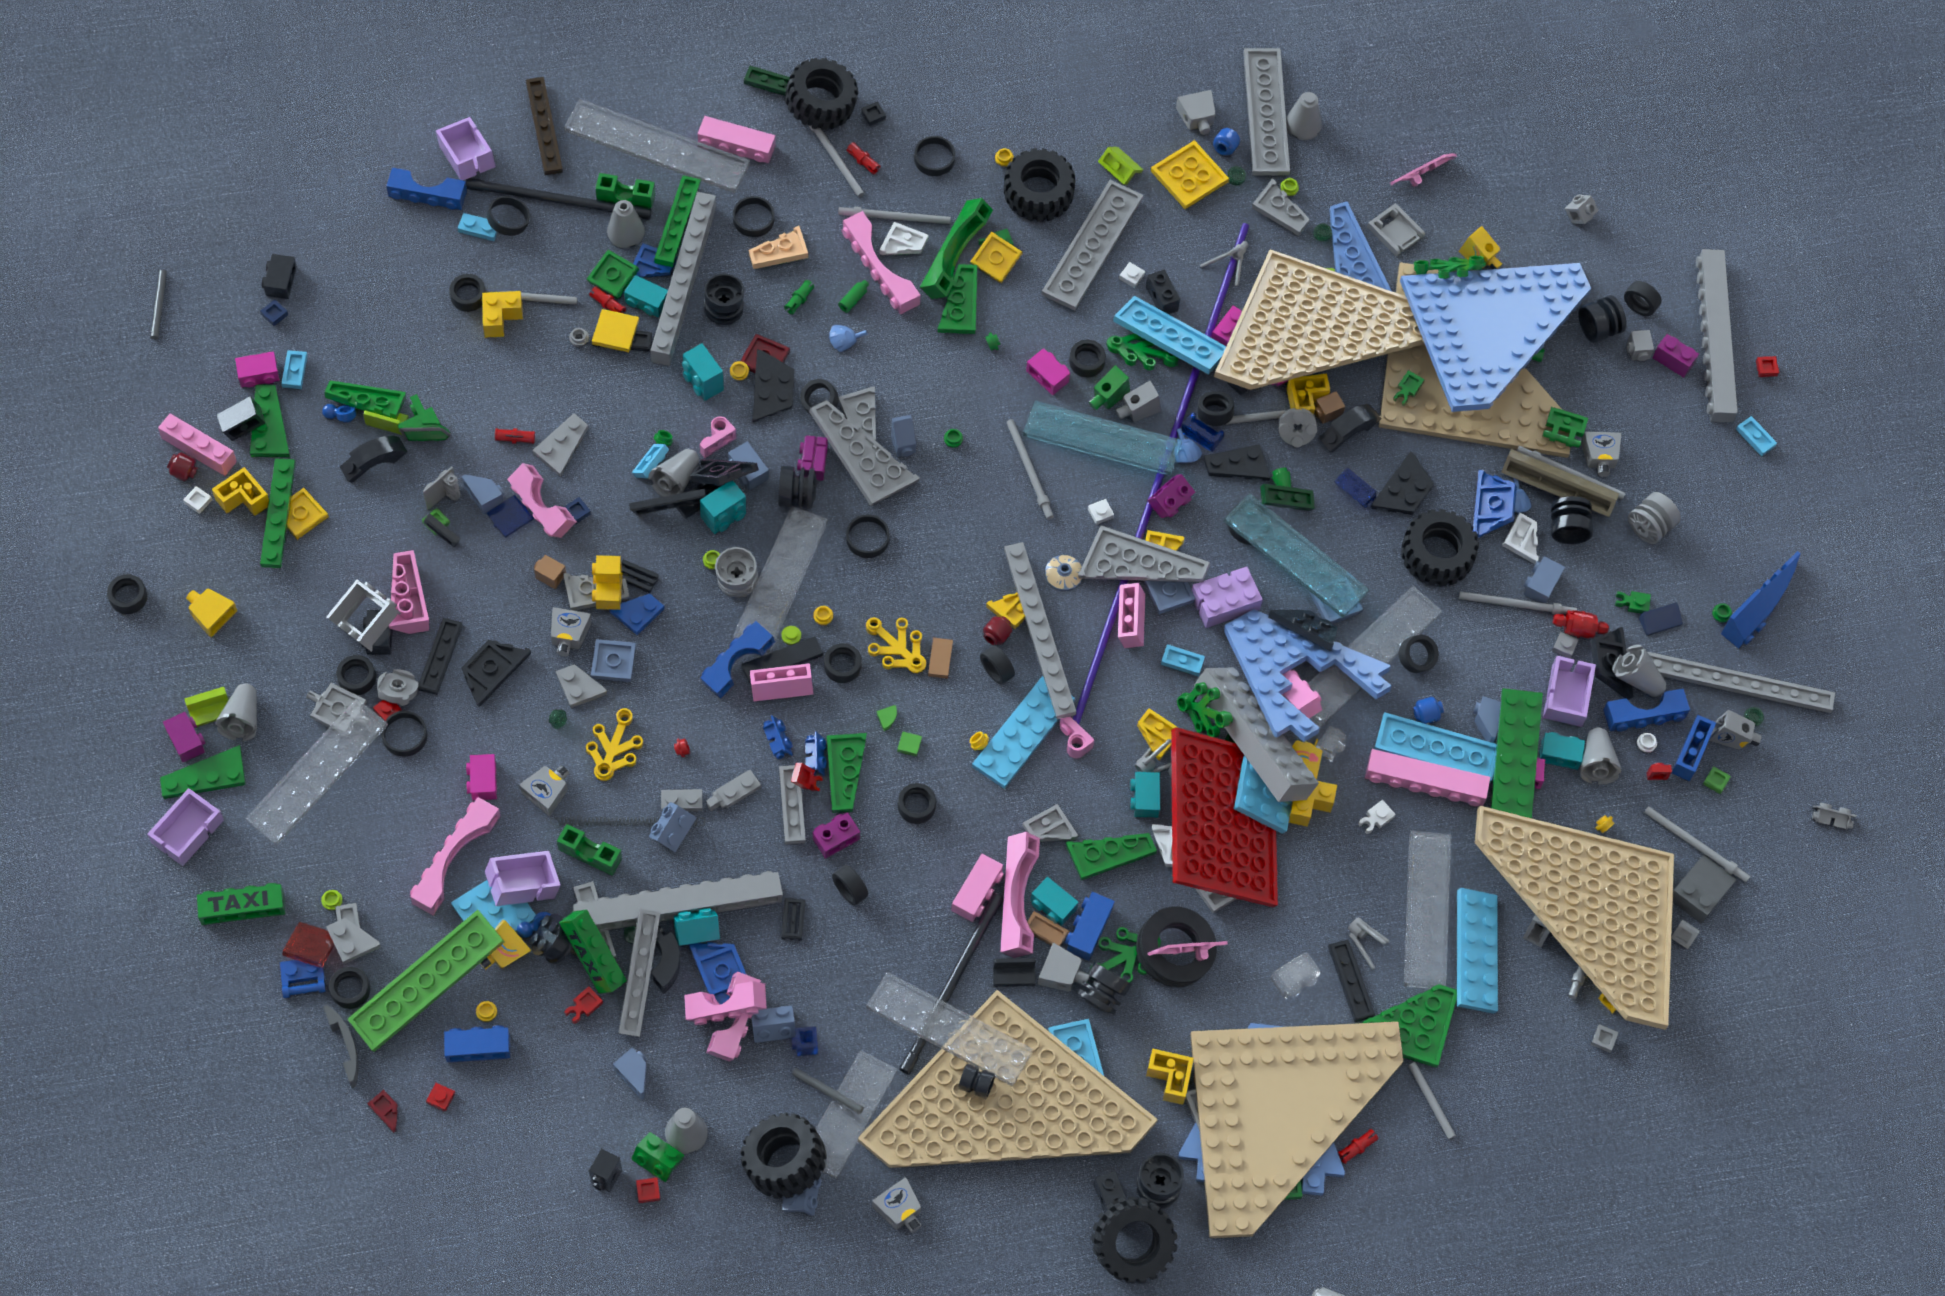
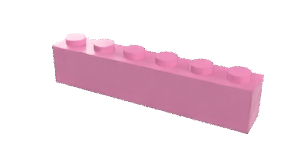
[1365,749,1490,806]

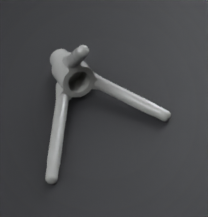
[1200,241,1249,287]

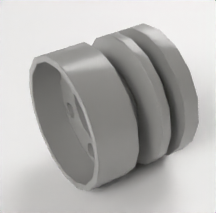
[1628,492,1681,544]
[715,547,759,598]

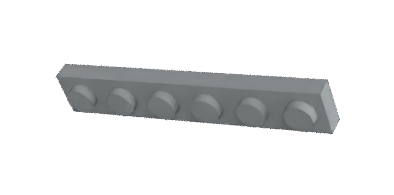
[618,909,661,1037]

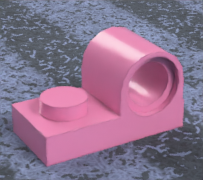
[700,417,736,458]
[1059,717,1094,759]

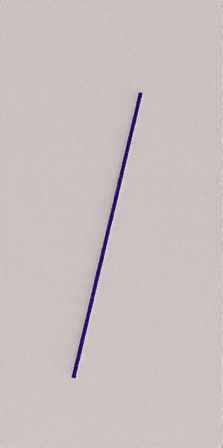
[1073,223,1249,724]

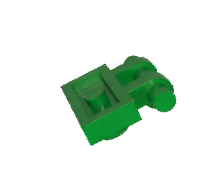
[1542,407,1588,448]

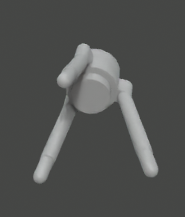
[1135,739,1172,772]
[1348,917,1389,969]

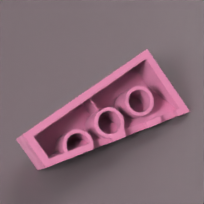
[389,550,429,634]

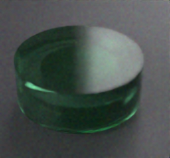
[1227,166,1246,186]

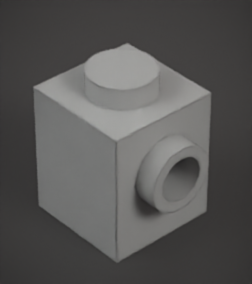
[1626,330,1654,361]

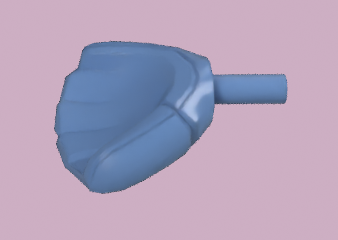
[829,325,868,352]
[1174,428,1202,463]
[1514,478,1531,513]

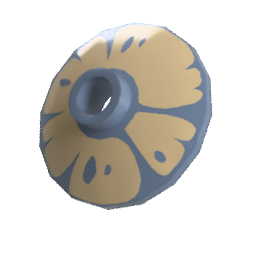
[1045,555,1082,591]

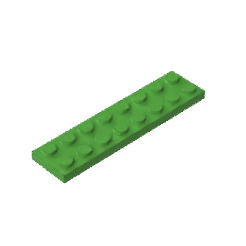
[348,910,505,1052]

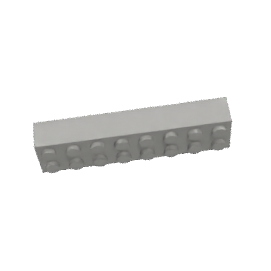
[1194,667,1319,802]

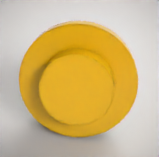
[995,148,1014,166]
[730,361,749,381]
[813,606,833,625]
[970,732,989,750]
[1595,815,1615,833]
[476,1001,497,1022]

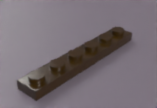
[526,77,563,175]

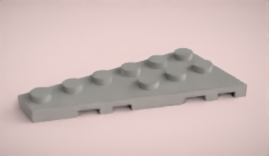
[809,400,920,506]
[1078,526,1210,582]

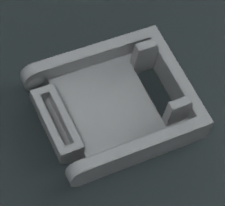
[1367,203,1425,256]

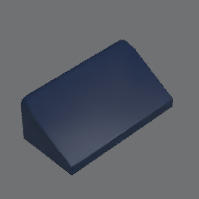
[1639,602,1683,636]

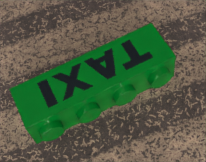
[197,883,286,925]
[559,909,627,994]

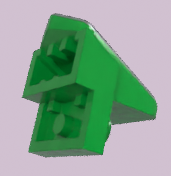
[398,394,451,441]

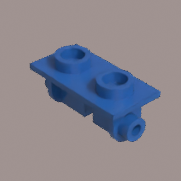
[763,715,793,759]
[805,731,827,776]

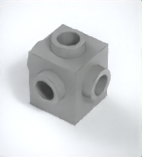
[1565,195,1599,224]

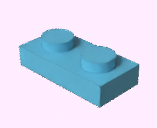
[458,213,500,241]
[281,350,308,389]
[1736,416,1777,456]
[632,444,669,478]
[1161,644,1205,677]

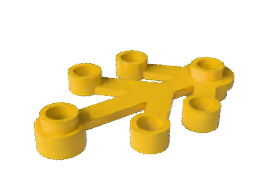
[866,617,926,673]
[586,708,643,781]

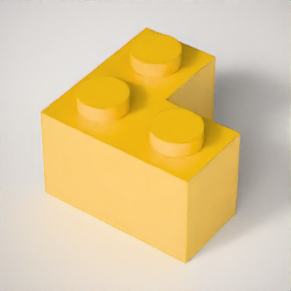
[482,291,523,338]
[1287,374,1330,415]
[212,467,269,516]
[592,555,623,610]
[1289,781,1337,827]
[1146,1048,1194,1105]

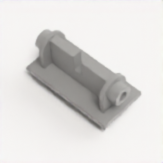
[1812,803,1857,830]

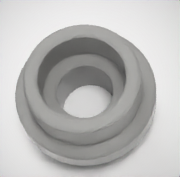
[569,328,589,347]

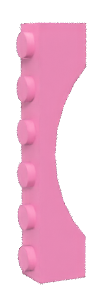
[842,211,921,315]
[410,797,500,915]
[1000,832,1040,958]

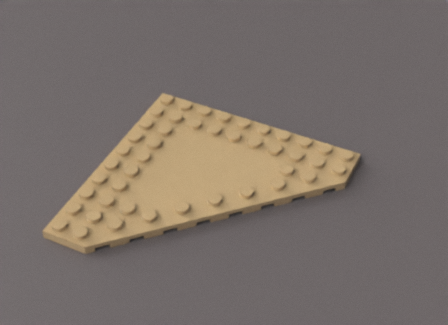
[1214,249,1425,390]
[1379,262,1570,458]
[1475,806,1674,1030]
[858,990,1158,1168]
[1190,1022,1403,1238]

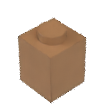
[1314,391,1345,424]
[534,555,566,590]

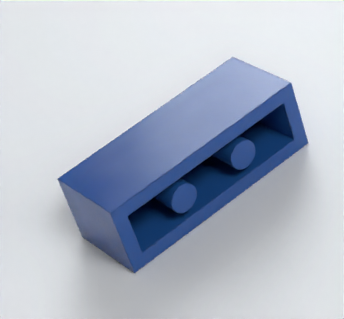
[1672,715,1716,782]
[1065,892,1115,961]
[444,1025,510,1062]

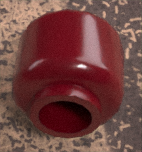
[167,452,198,481]
[983,616,1013,645]

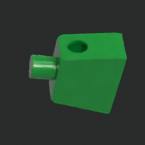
[1089,365,1130,411]

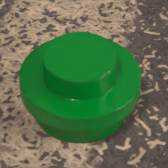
[985,332,1001,351]
[944,429,963,448]
[653,430,673,446]
[1712,603,1732,623]

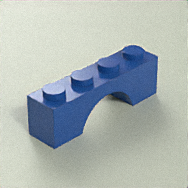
[386,168,467,210]
[700,621,776,699]
[1603,689,1690,732]

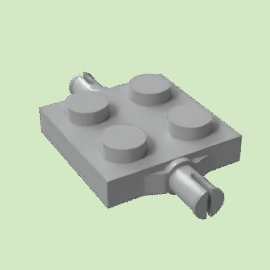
[306,683,371,735]

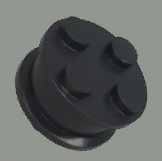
[530,914,578,964]

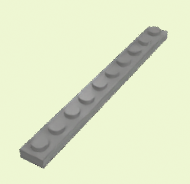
[1004,542,1076,719]
[1647,652,1835,713]

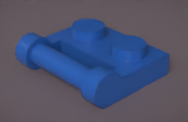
[280,956,326,998]

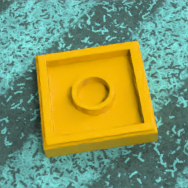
[970,232,1023,284]
[592,309,639,352]
[287,488,329,540]

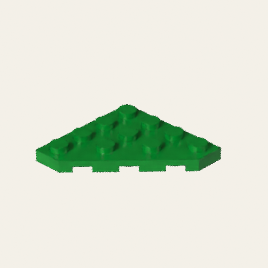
[1363,984,1457,1068]

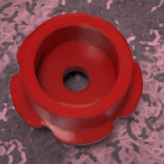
[674,738,690,757]

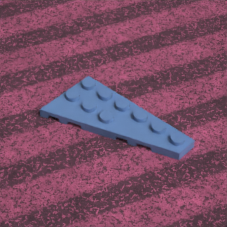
[1329,202,1391,291]

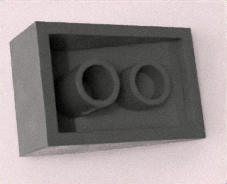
[1672,855,1737,924]

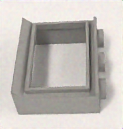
[327,580,401,652]

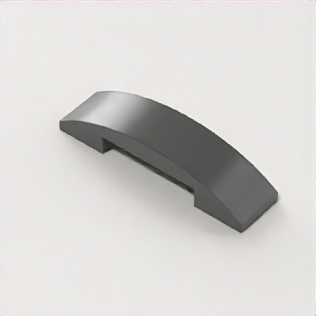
[323,1005,359,1088]

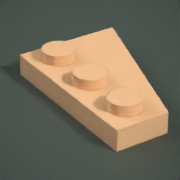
[749,226,808,269]

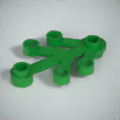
[1414,256,1486,279]
[1106,333,1179,371]
[1177,682,1233,738]
[1090,927,1161,983]

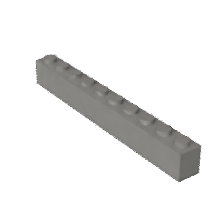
[650,192,716,366]
[1696,249,1738,423]
[573,871,783,931]

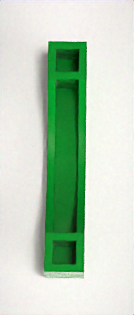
[920,198,993,299]

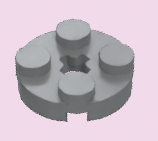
[1278,408,1317,447]
[377,669,418,706]

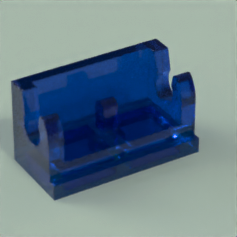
[1181,412,1225,452]
[1334,467,1377,509]

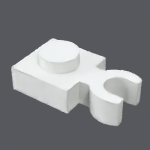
[1358,800,1396,834]

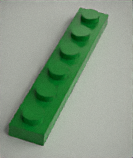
[654,175,701,267]
[260,459,296,568]

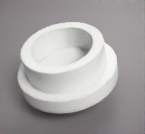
[1637,733,1657,753]

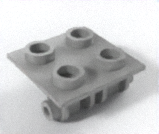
[423,467,461,510]

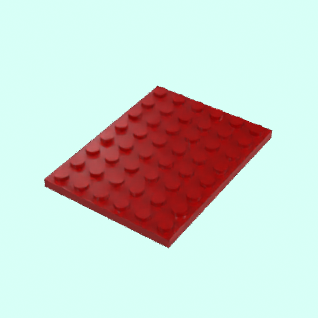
[1171,727,1278,908]

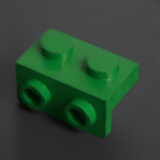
[631,1132,685,1182]

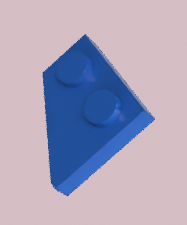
[633,243,678,278]
[609,594,664,635]

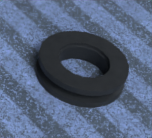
[1136,906,1217,987]

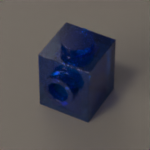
[791,1026,818,1056]

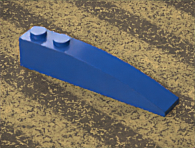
[1721,551,1801,649]

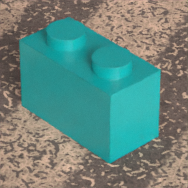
[624,275,668,317]
[1539,732,1585,770]
[1130,772,1160,818]
[1030,876,1079,926]
[673,908,720,946]

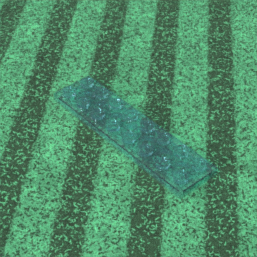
[1023,401,1182,476]
[1224,493,1369,618]

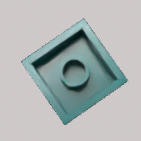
[682,343,724,401]
[700,480,746,535]

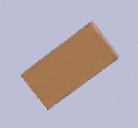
[928,638,953,679]
[1027,911,1069,947]

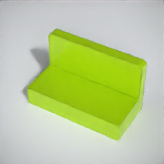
[1098,147,1143,185]
[363,411,409,435]
[184,687,229,727]

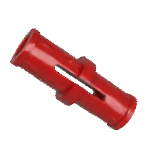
[846,142,881,175]
[589,286,626,314]
[495,428,535,444]
[1338,1129,1378,1164]

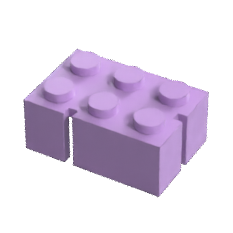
[436,117,495,180]
[1192,567,1263,628]
[1543,656,1596,727]
[147,788,224,866]
[485,851,560,906]

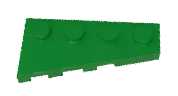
[937,264,977,334]
[325,380,406,419]
[250,385,290,457]
[827,733,867,813]
[160,745,246,799]
[1066,833,1157,881]

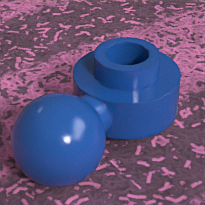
[322,404,357,423]
[517,912,551,938]

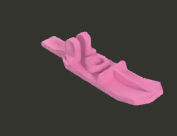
[1390,153,1457,187]
[1148,941,1228,961]

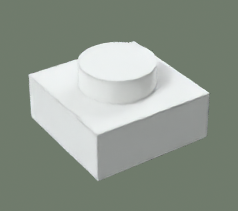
[1119,262,1145,288]
[183,486,212,514]
[1088,499,1114,525]

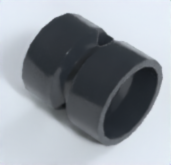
[958,1063,996,1099]

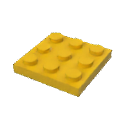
[1151,140,1229,209]

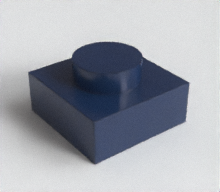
[260,299,288,326]
[564,497,591,524]

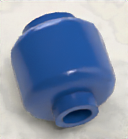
[1213,128,1240,156]
[1413,697,1444,724]

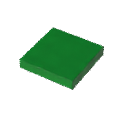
[586,250,640,299]

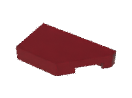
[367,1089,398,1133]

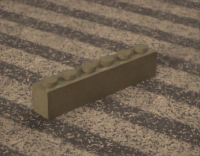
[1501,449,1619,517]

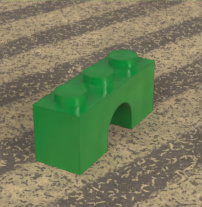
[595,173,656,208]
[557,824,622,876]

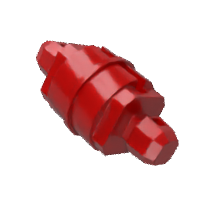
[1553,610,1609,638]

